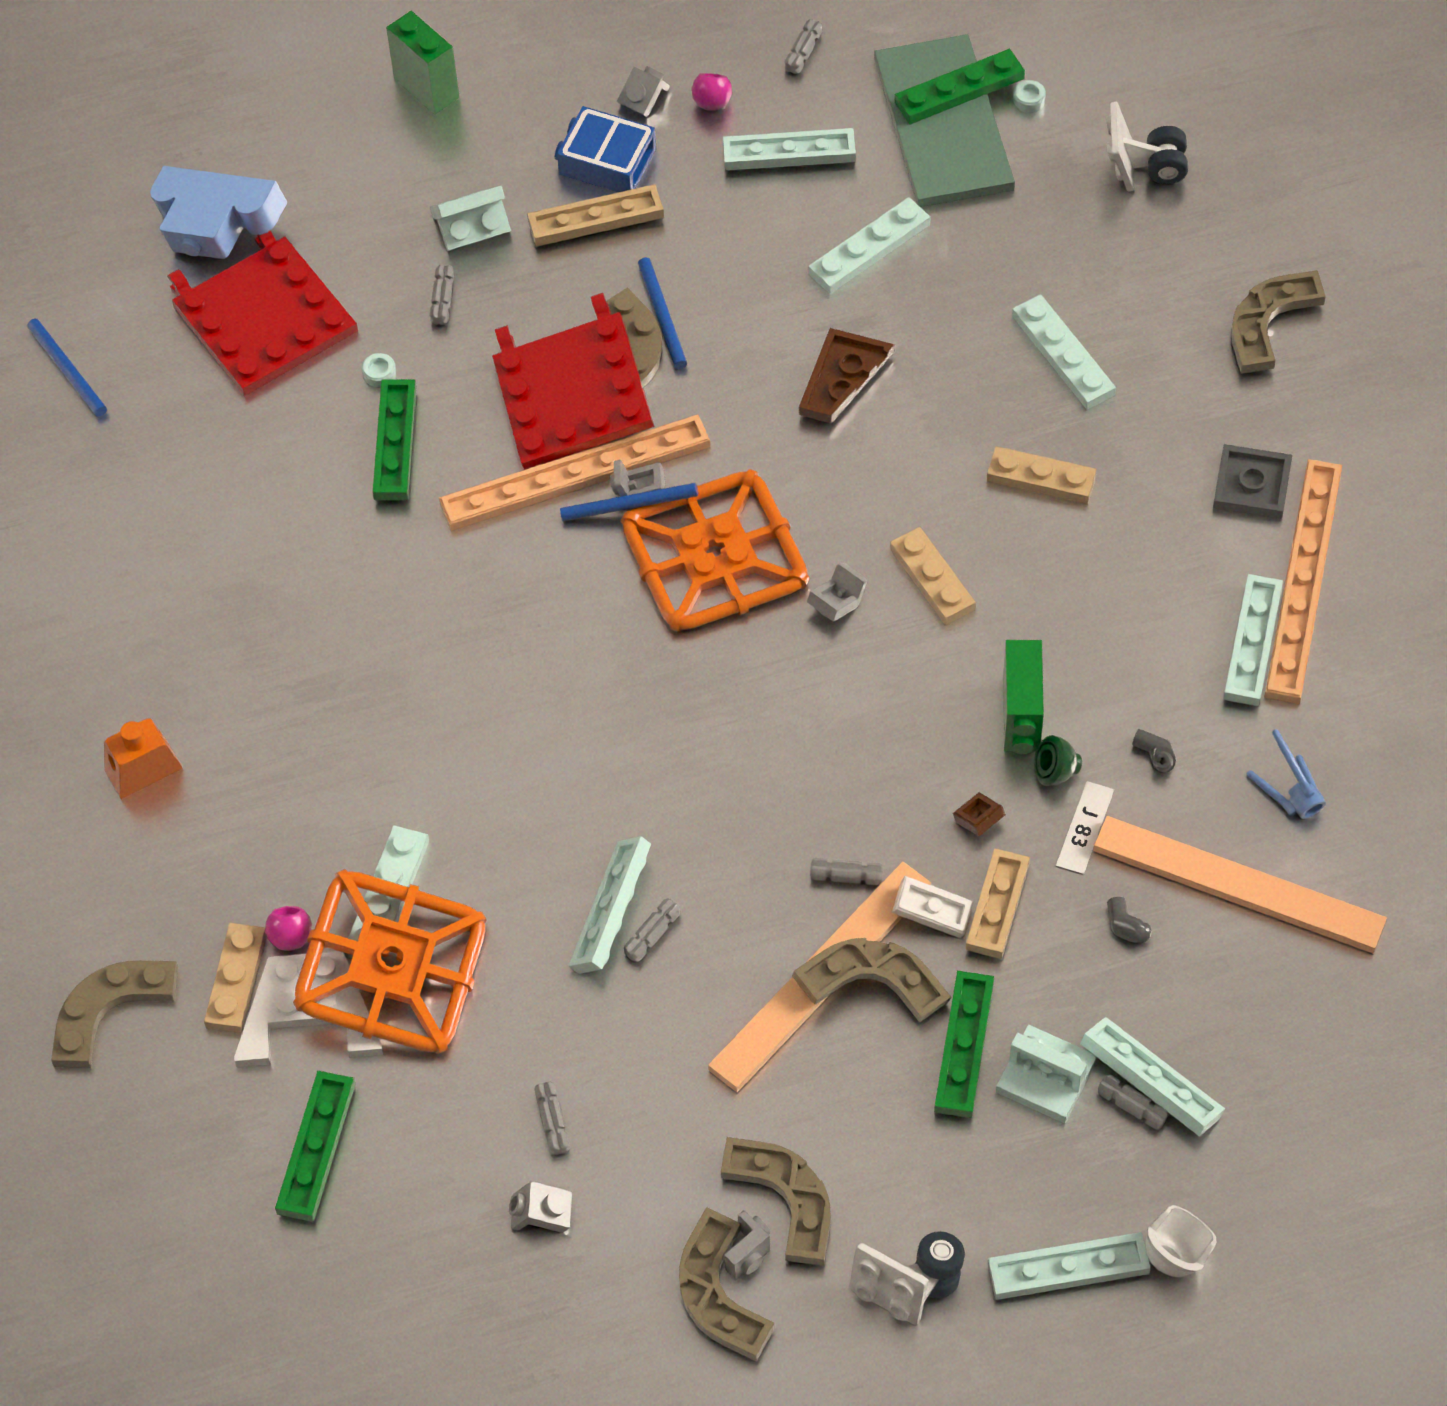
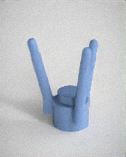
[1247,729,1326,819]

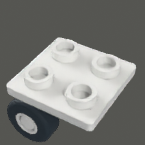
[1106,101,1188,192]
[849,1231,965,1325]

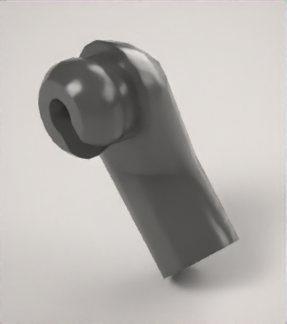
[1132,729,1176,773]
[1107,897,1152,943]

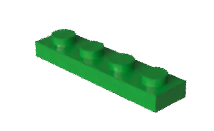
[895,48,1025,125]
[372,379,417,500]
[934,970,994,1118]
[275,1070,356,1222]

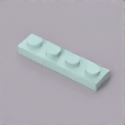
[723,128,856,171]
[808,197,931,294]
[1012,294,1116,410]
[1223,574,1283,706]
[344,825,429,960]
[568,836,651,974]
[1080,1017,1225,1136]
[988,1232,1150,1300]

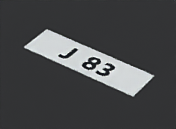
[1056,781,1115,874]

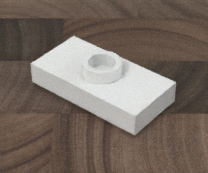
[892,876,974,938]

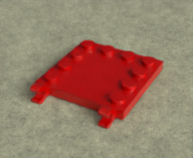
[167,230,358,397]
[492,293,655,470]

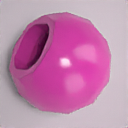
[691,73,733,111]
[265,906,312,951]

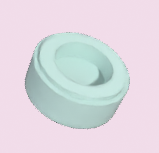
[1013,80,1046,113]
[362,353,396,388]

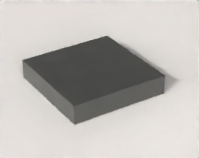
[1213,444,1292,519]

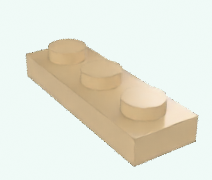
[987,446,1097,504]
[890,527,976,625]
[966,848,1030,959]
[204,923,267,1033]

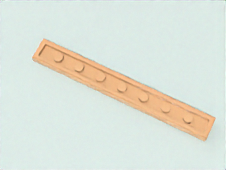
[439,414,711,531]
[1264,459,1342,704]
[1093,816,1387,954]
[708,861,931,1093]

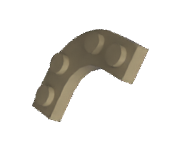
[1231,270,1326,373]
[606,287,662,388]
[792,938,951,1022]
[51,960,178,1068]
[721,1137,831,1266]
[679,1207,775,1362]

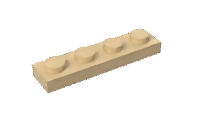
[527,184,664,247]

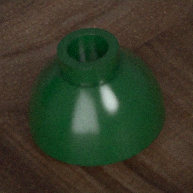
[1034,735,1082,786]

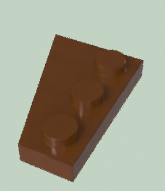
[799,328,895,423]

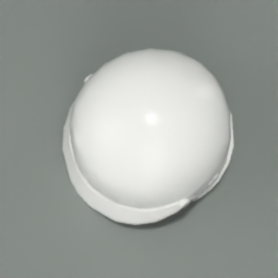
[1145,1205,1217,1277]

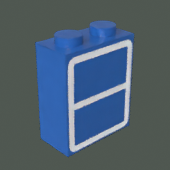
[554,106,656,193]

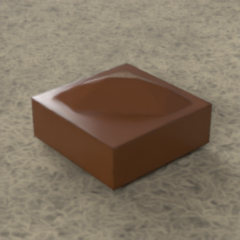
[952,792,1006,836]

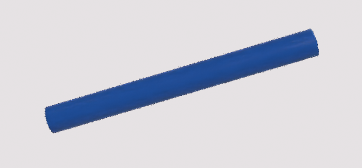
[638,257,687,369]
[27,318,107,417]
[560,482,698,521]

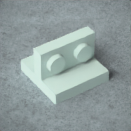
[430,186,511,251]
[996,1024,1097,1124]

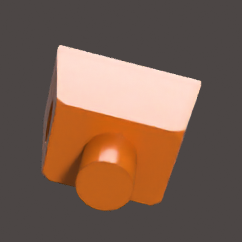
[104,718,183,799]

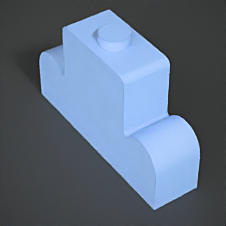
[150,166,287,259]

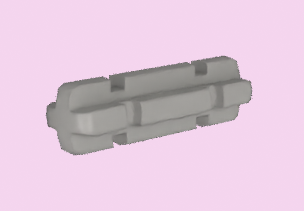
[784,19,822,74]
[429,265,454,325]
[810,858,883,885]
[623,898,680,962]
[1098,1075,1169,1130]
[534,1082,570,1155]

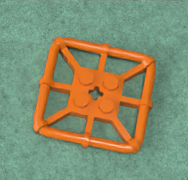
[621,469,810,632]
[293,869,487,1054]

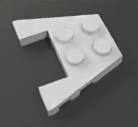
[234,951,383,1067]

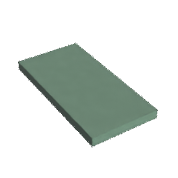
[874,34,1015,207]

